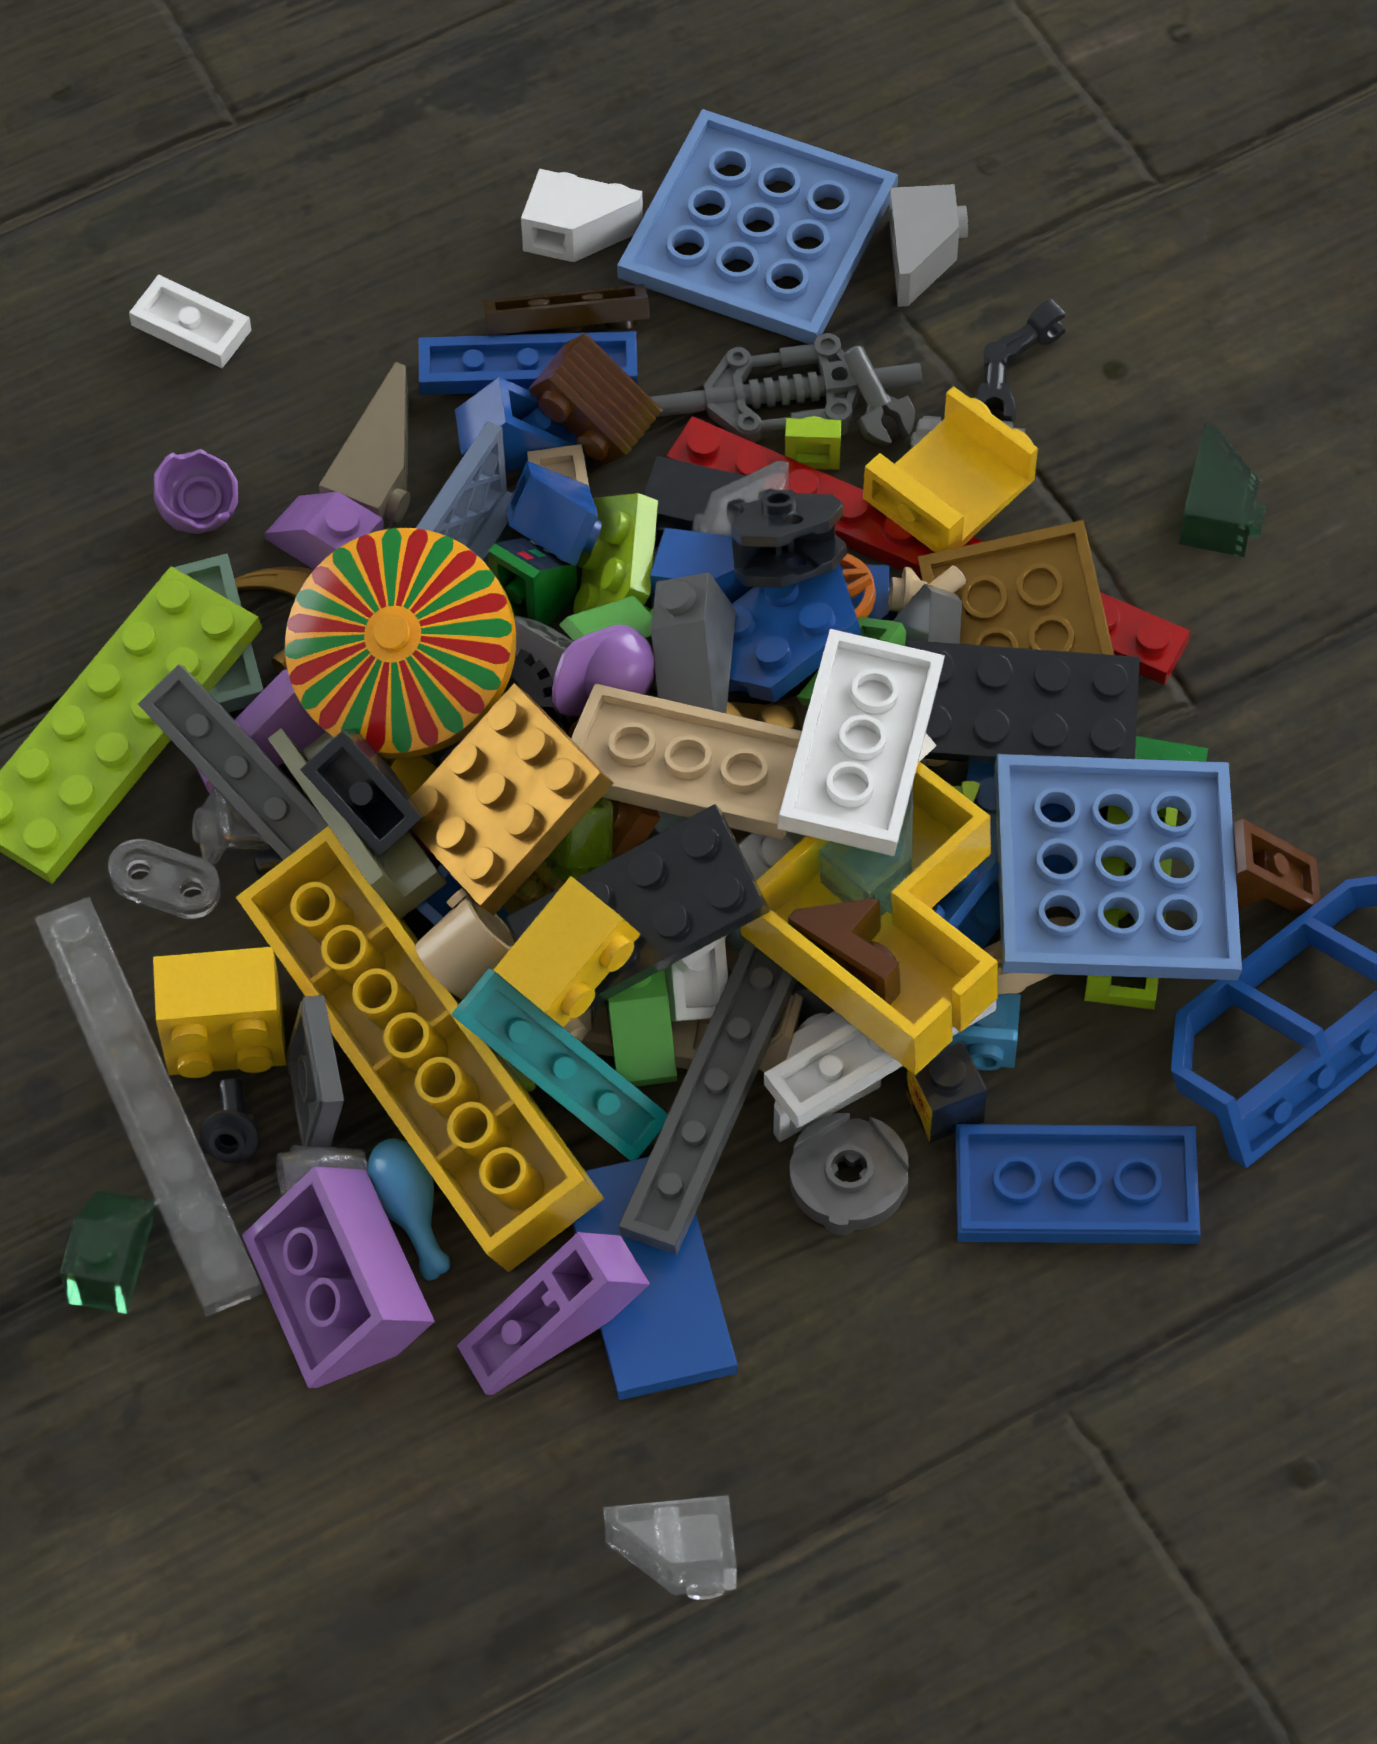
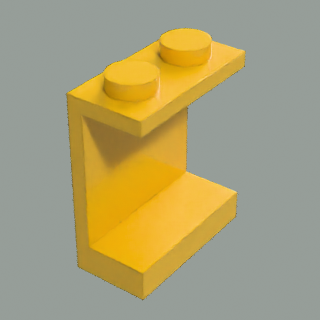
[863,386,1038,553]

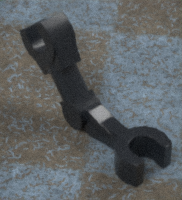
[975,299,1065,424]

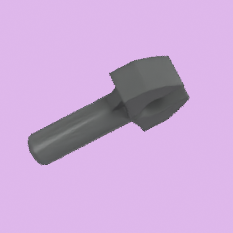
[844,346,915,448]

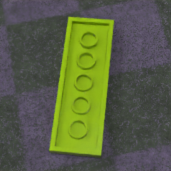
[0,566,263,884]

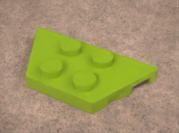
[573,493,658,614]

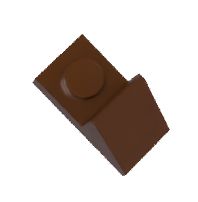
[1233,819,1320,916]
[788,899,900,1005]

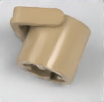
[415,888,517,1000]

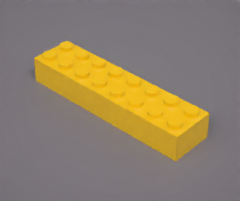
[236,826,605,1272]

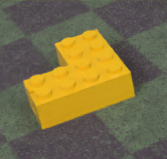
[741,761,998,1075]

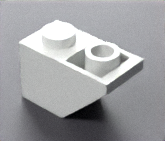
[521,169,643,262]

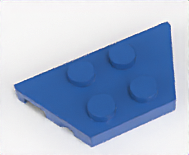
[728,563,862,702]

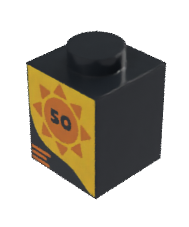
[905,1041,987,1143]

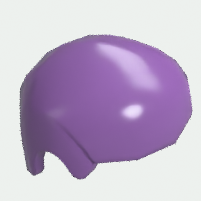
[153,449,238,534]

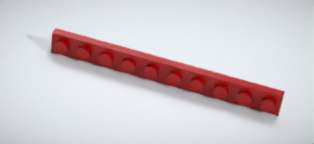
[666,416,1190,685]

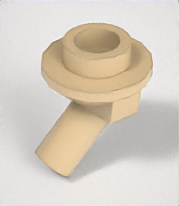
[888,565,966,614]

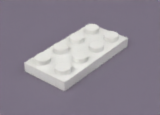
[777,629,945,856]

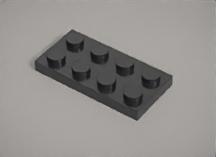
[908,640,1140,764]
[506,804,770,1019]

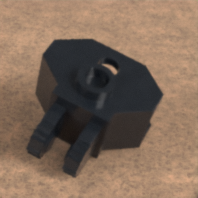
[726,488,847,588]

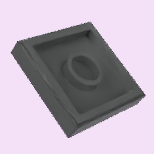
[286,995,344,1160]

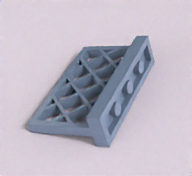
[416,421,513,566]

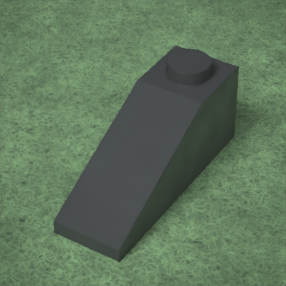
[651,572,736,713]

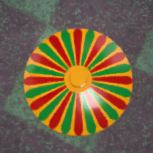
[285,528,516,758]

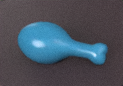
[367,1138,451,1281]

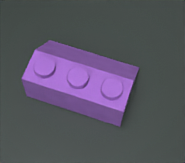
[242,1166,435,1388]

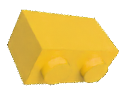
[493,876,640,1028]

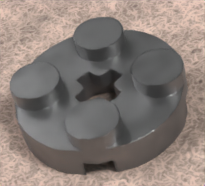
[790,1113,908,1235]

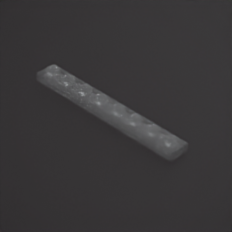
[35,897,263,1317]

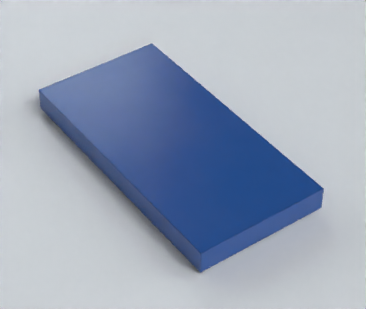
[955,1124,1201,1244]
[572,1157,738,1401]

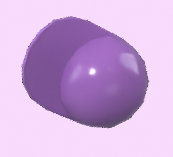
[552,625,656,717]

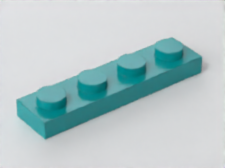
[451,968,668,1161]

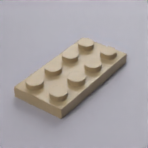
[571,683,802,840]

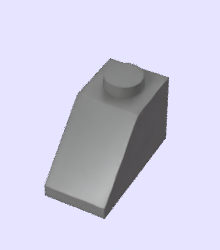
[889,184,968,307]

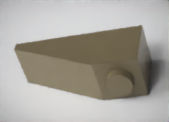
[319,362,410,530]

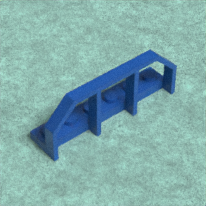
[1171,875,1377,1168]

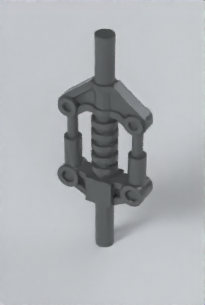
[650,333,922,443]

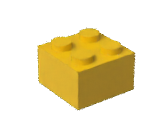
[153,947,287,1078]

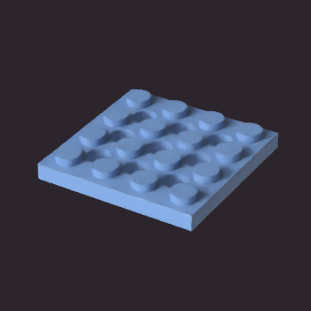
[617,109,898,344]
[994,754,1242,980]

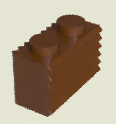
[529,333,662,465]

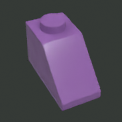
[264,491,384,569]

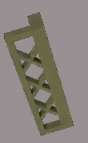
[268,728,447,919]

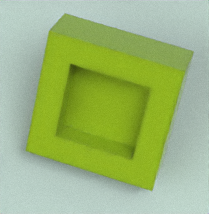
[785,416,841,470]

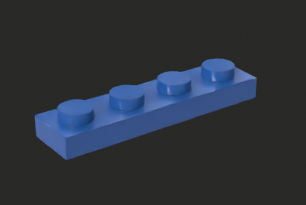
[419,331,638,395]

